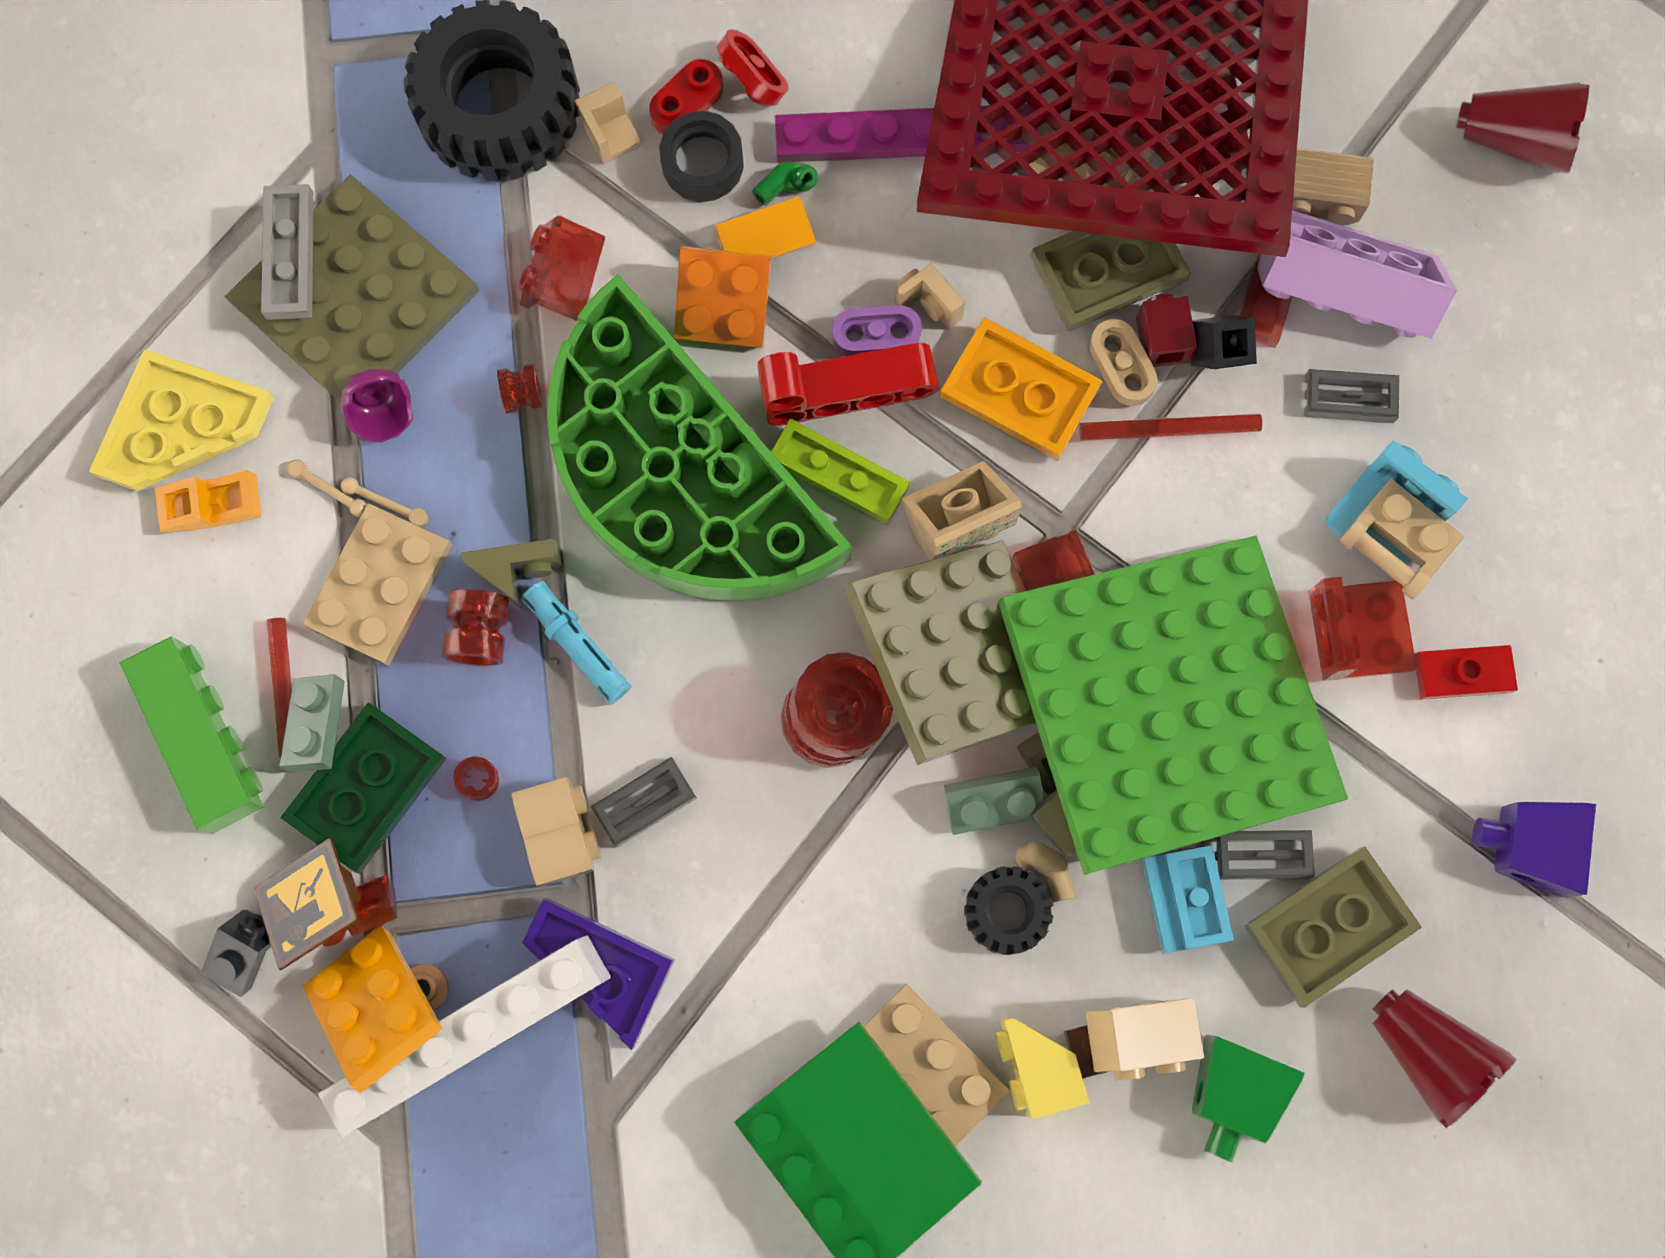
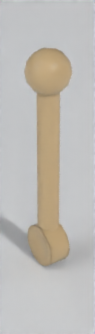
[287,459,367,517]
[341,477,429,527]

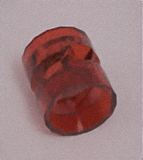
[441,589,510,666]

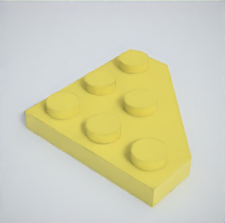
[89,349,275,491]

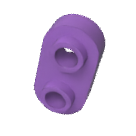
[832,305,922,356]

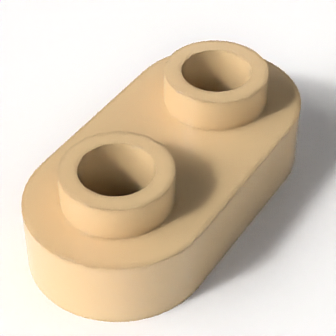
[1089,319,1157,406]

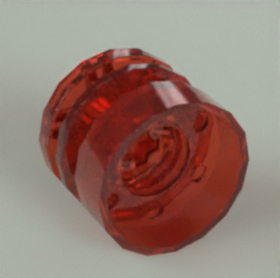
[780,652,893,768]

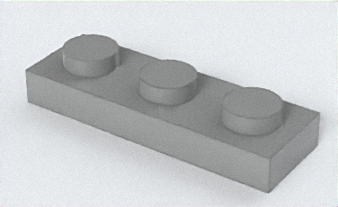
[261,184,313,320]

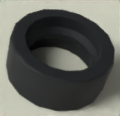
[659,111,744,202]

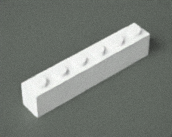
[318,936,611,1138]

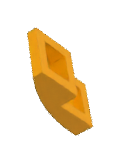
[155,470,262,533]

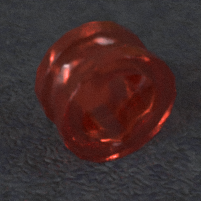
[453,756,500,801]

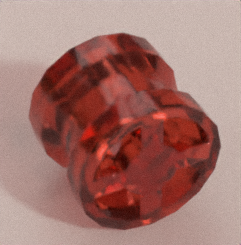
[497,363,543,414]

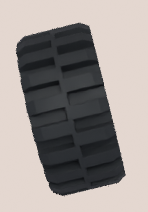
[404,0,580,181]

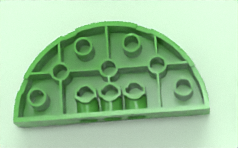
[547,274,852,601]

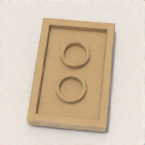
[302,503,453,666]
[864,984,1010,1146]

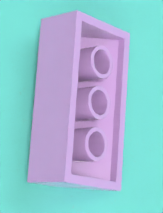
[1257,210,1457,339]

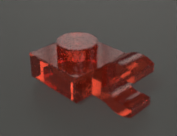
[322,875,398,947]

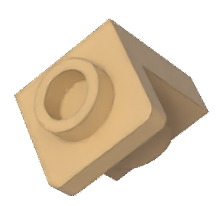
[895,263,966,329]

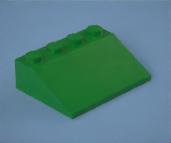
[734,1021,982,1258]

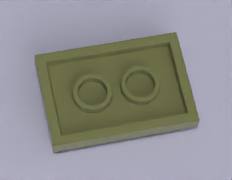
[1030,231,1191,332]
[1244,846,1422,1008]

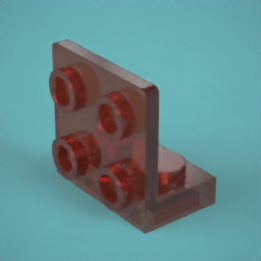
[1308,576,1417,681]

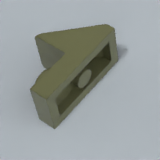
[461,538,563,609]

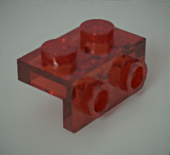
[518,215,606,321]

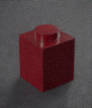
[1136,294,1197,367]

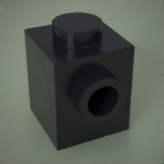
[1191,315,1257,370]

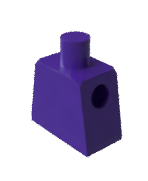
[1472,802,1596,898]

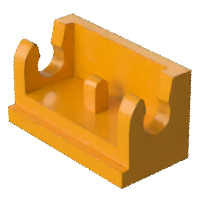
[715,196,816,259]

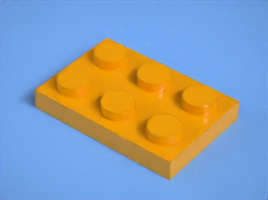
[939,317,1103,461]
[303,925,443,1093]

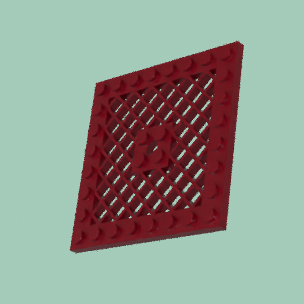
[916,0,1308,257]

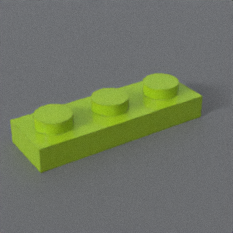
[771,418,910,525]

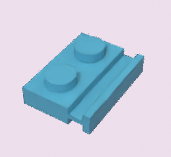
[1141,845,1234,954]

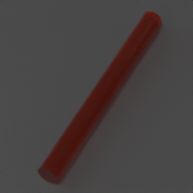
[1079,414,1262,441]

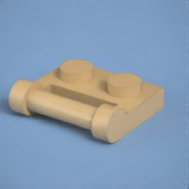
[1338,479,1465,600]

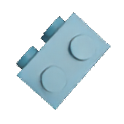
[1325,440,1468,577]

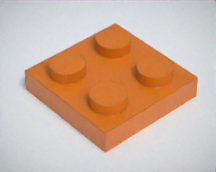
[674,246,772,348]

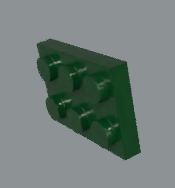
[280,702,447,874]

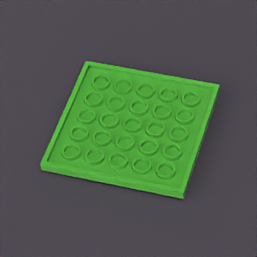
[998,535,1348,875]

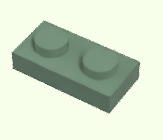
[279,674,345,772]
[943,767,1043,835]

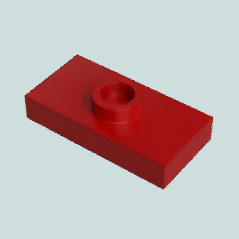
[1414,645,1518,700]

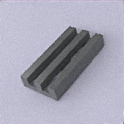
[1304,369,1399,423]
[591,757,697,848]
[1214,830,1315,880]

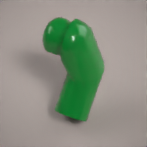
[752,162,818,206]

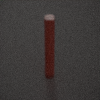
[266,617,292,757]

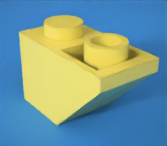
[995,1018,1089,1119]

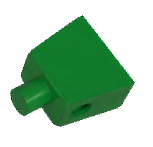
[1192,1035,1305,1163]

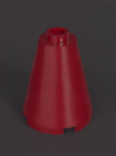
[1456,82,1590,173]
[1372,989,1517,1129]

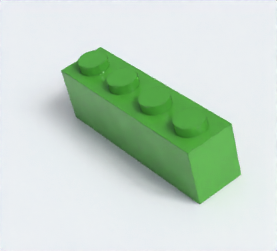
[119,636,264,834]

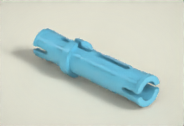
[521,581,632,705]

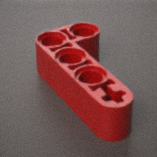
[757,343,940,426]

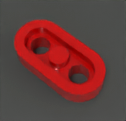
[717,29,789,106]
[649,59,724,134]

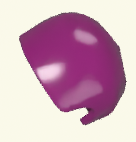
[341,368,413,443]

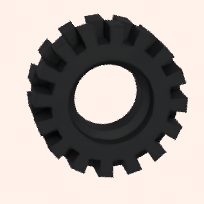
[964,866,1053,955]

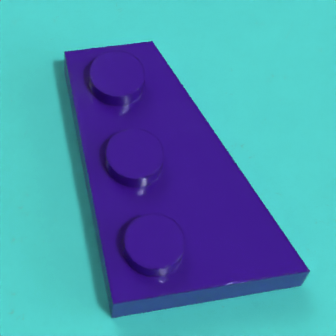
[522,898,675,1050]

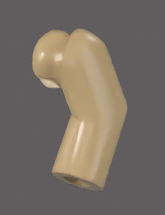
[1016,841,1076,903]

